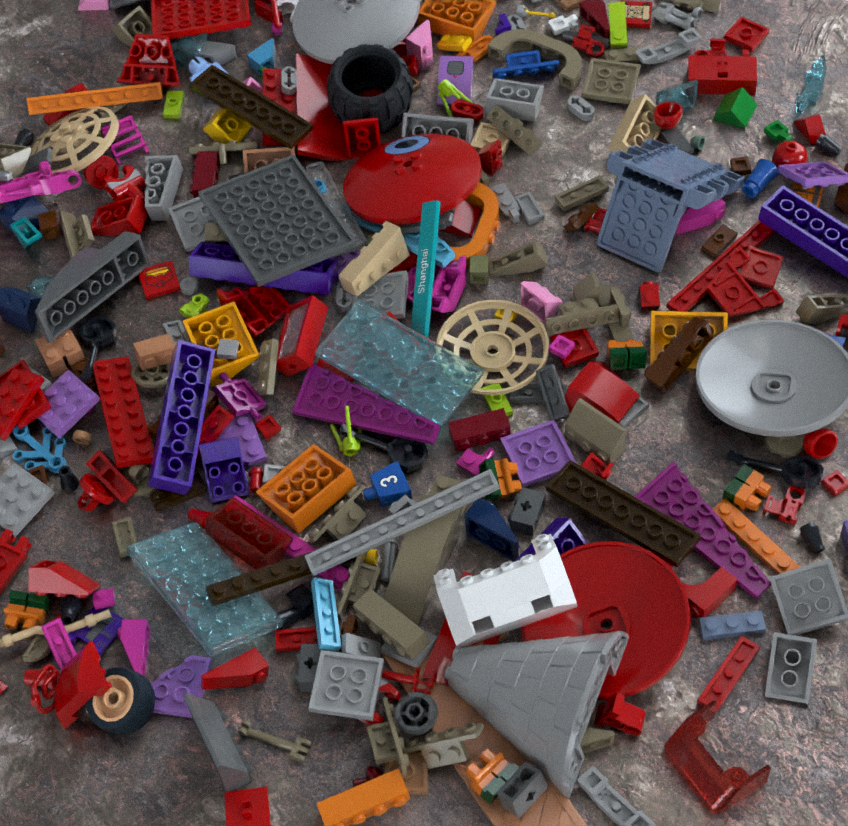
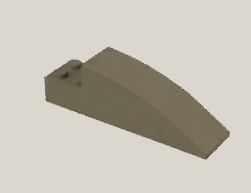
[384,474,474,627]

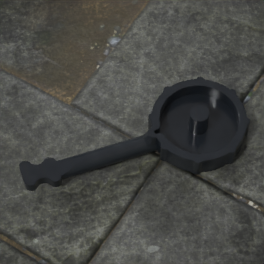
[78,317,117,380]
[340,423,428,473]
[727,450,824,489]

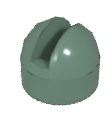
[690,135,705,150]

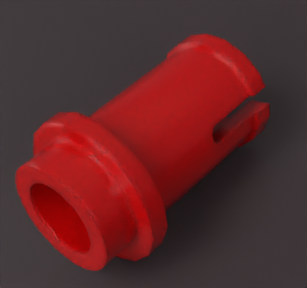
[249,467,264,494]

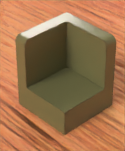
[470,256,489,284]

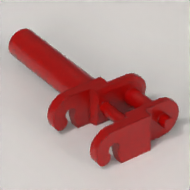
[382,668,437,695]

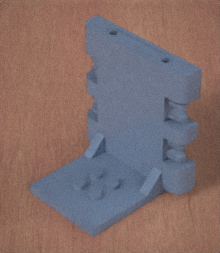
[596,138,745,273]

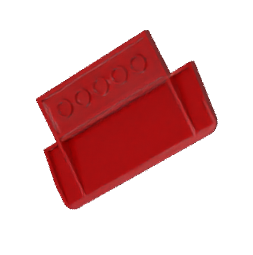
[262,54,348,161]

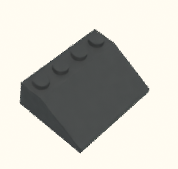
[183,693,252,792]

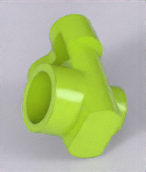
[179,293,210,318]

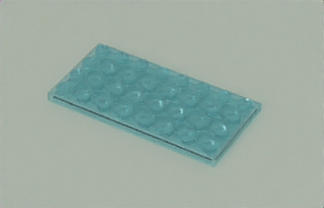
[315,299,484,430]
[127,522,283,656]

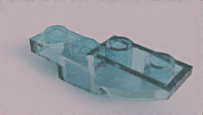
[795,55,826,114]

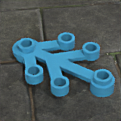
[13,425,67,474]

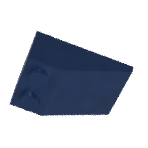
[465,498,519,562]

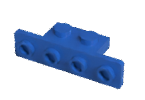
[492,50,559,79]

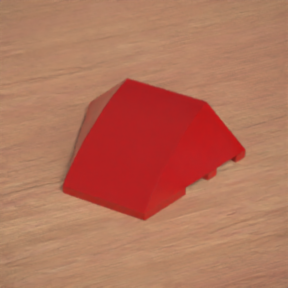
[116,34,181,89]
[216,286,290,338]
[565,361,640,423]
[55,641,112,728]

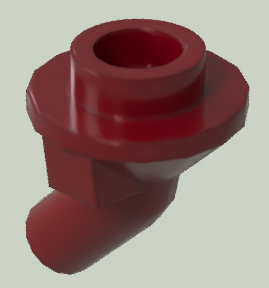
[352,766,384,787]

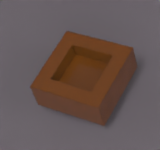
[730,156,752,175]

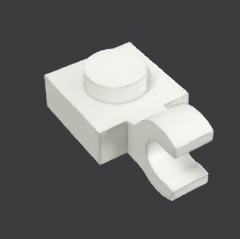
[548,14,578,36]

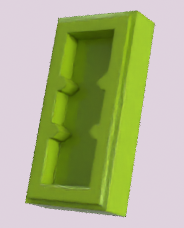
[163,91,185,119]
[481,383,513,417]

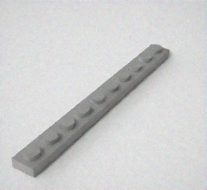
[305,469,500,576]

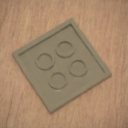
[581,58,641,104]

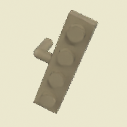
[189,139,259,164]

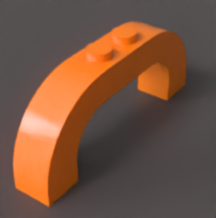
[449,183,500,270]

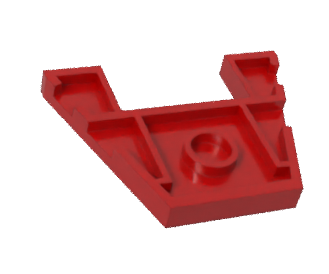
[706,246,785,318]

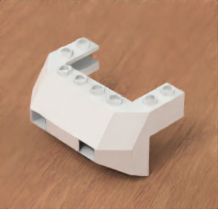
[434,534,577,648]

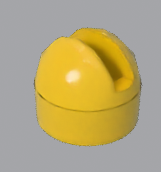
[364,549,378,566]

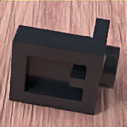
[285,583,314,619]

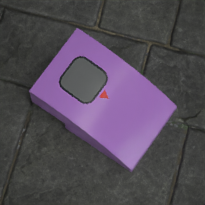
[437,56,474,106]

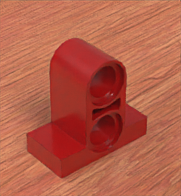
[594,692,646,735]

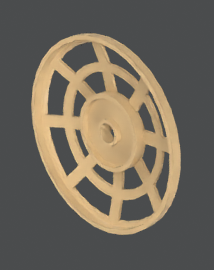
[29,107,119,173]
[436,300,549,395]

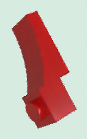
[86,450,138,504]

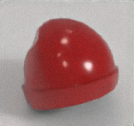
[653,102,683,130]
[803,427,838,459]

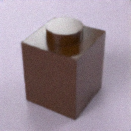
[38,210,62,241]

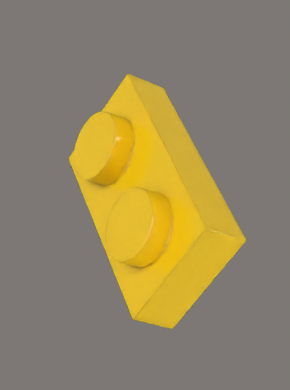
[437,34,473,52]

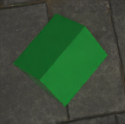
[713,87,757,129]

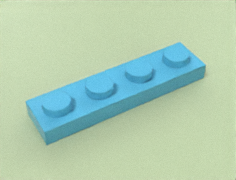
[311,577,341,652]

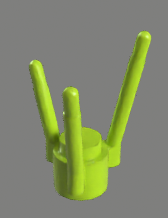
[437,79,473,117]
[330,406,362,456]

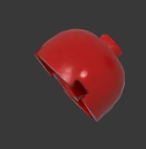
[772,141,808,174]

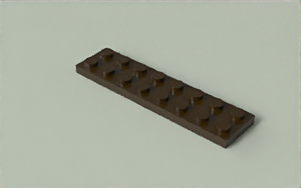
[189,65,314,149]
[546,460,701,567]

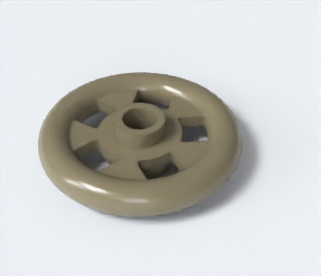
[131,362,170,389]

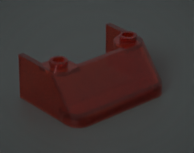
[664,700,771,813]

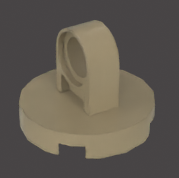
[765,434,805,458]
[124,463,159,498]

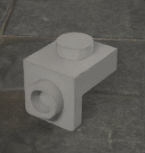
[388,495,418,516]

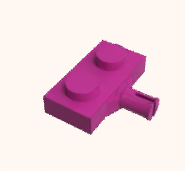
[456,447,495,477]

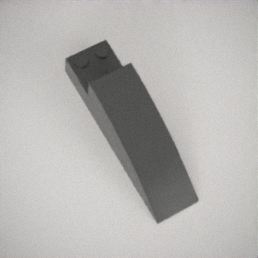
[35,231,150,343]

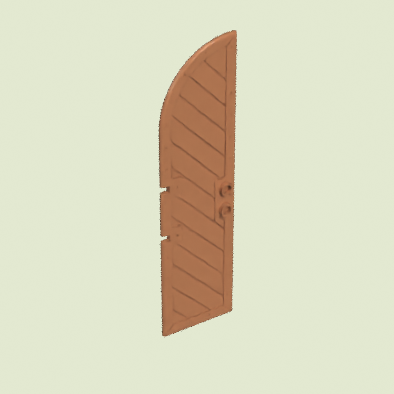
[380,647,587,826]

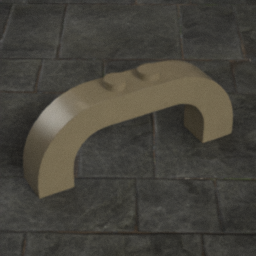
[488,29,582,91]

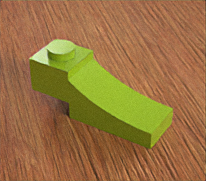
[608,2,627,49]

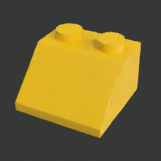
[203,107,252,144]

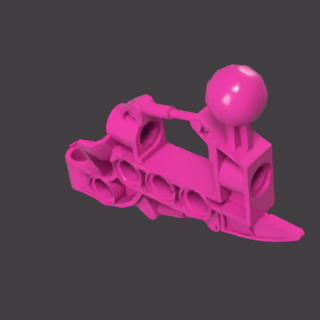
[0,160,81,203]

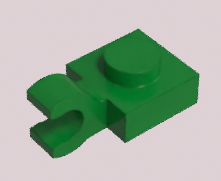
[764,120,793,143]

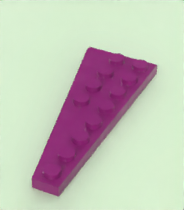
[292,363,440,445]
[634,461,771,600]

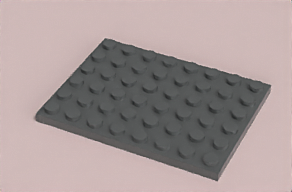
[198,155,357,287]

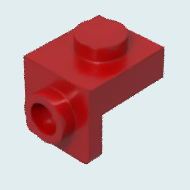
[639,281,660,308]
[580,452,614,480]

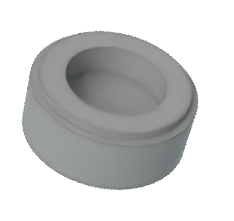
[180,277,199,295]

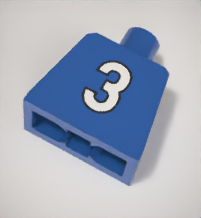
[363,461,412,507]

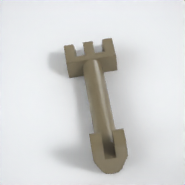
[237,720,312,763]

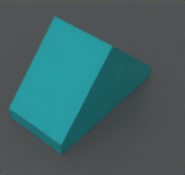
[10,217,42,249]

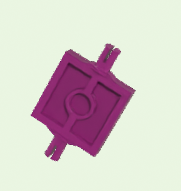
[214,372,266,421]

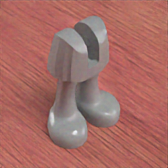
[652,2,703,30]

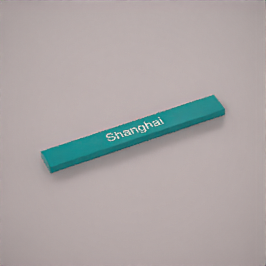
[410,200,441,344]

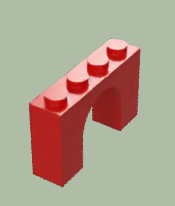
[662,559,738,618]

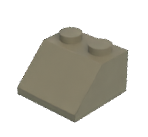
[111,5,152,47]

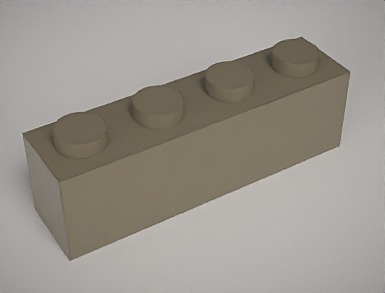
[353,588,430,660]

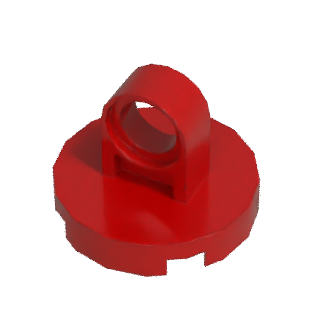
[84,154,119,189]
[78,473,116,512]

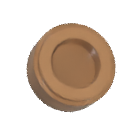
[72,430,93,445]

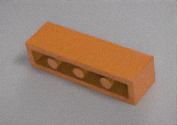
[316,768,411,826]

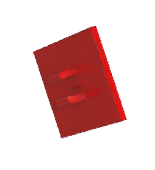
[224,786,271,826]

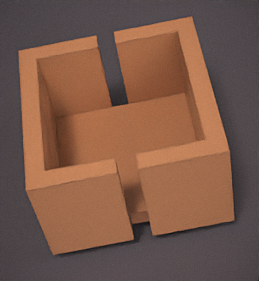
[34,328,85,378]

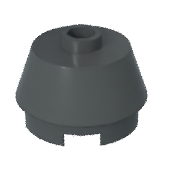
[396,692,438,735]

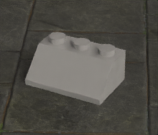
[486,78,544,122]

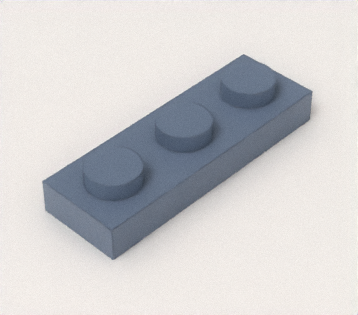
[699,611,766,640]

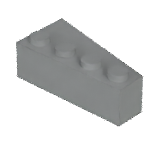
[145,155,183,221]

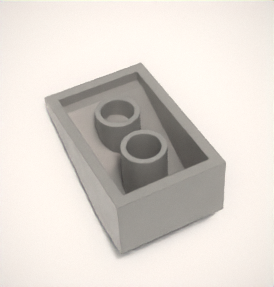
[765,632,817,704]

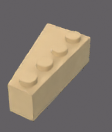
[338,221,410,296]

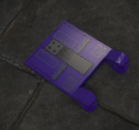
[68,607,123,658]

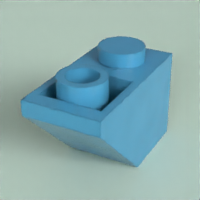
[247,38,276,75]

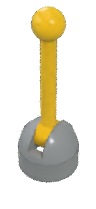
[516,5,555,19]

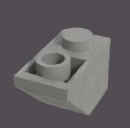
[197,40,237,66]

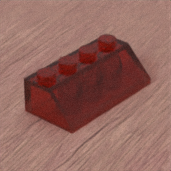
[205,498,293,570]

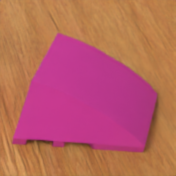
[406,256,466,313]

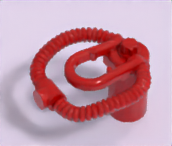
[24,664,60,714]

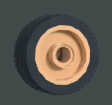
[86,667,155,734]

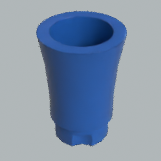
[742,159,779,198]

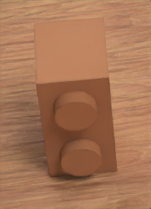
[133,333,175,371]

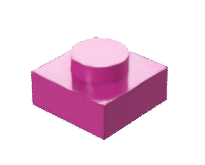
[549,335,575,360]
[93,588,115,610]

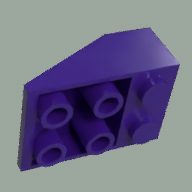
[199,436,250,503]

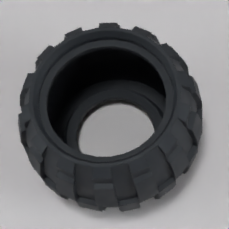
[326,44,413,134]

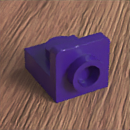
[495,13,512,36]

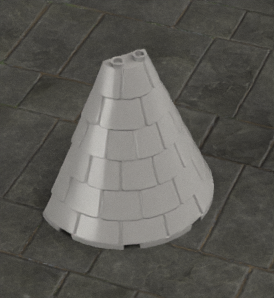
[444,631,629,798]

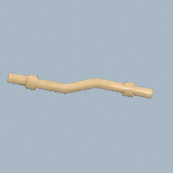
[0,609,112,648]

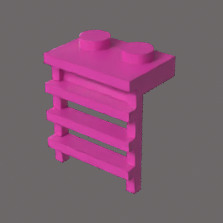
[101,115,149,165]

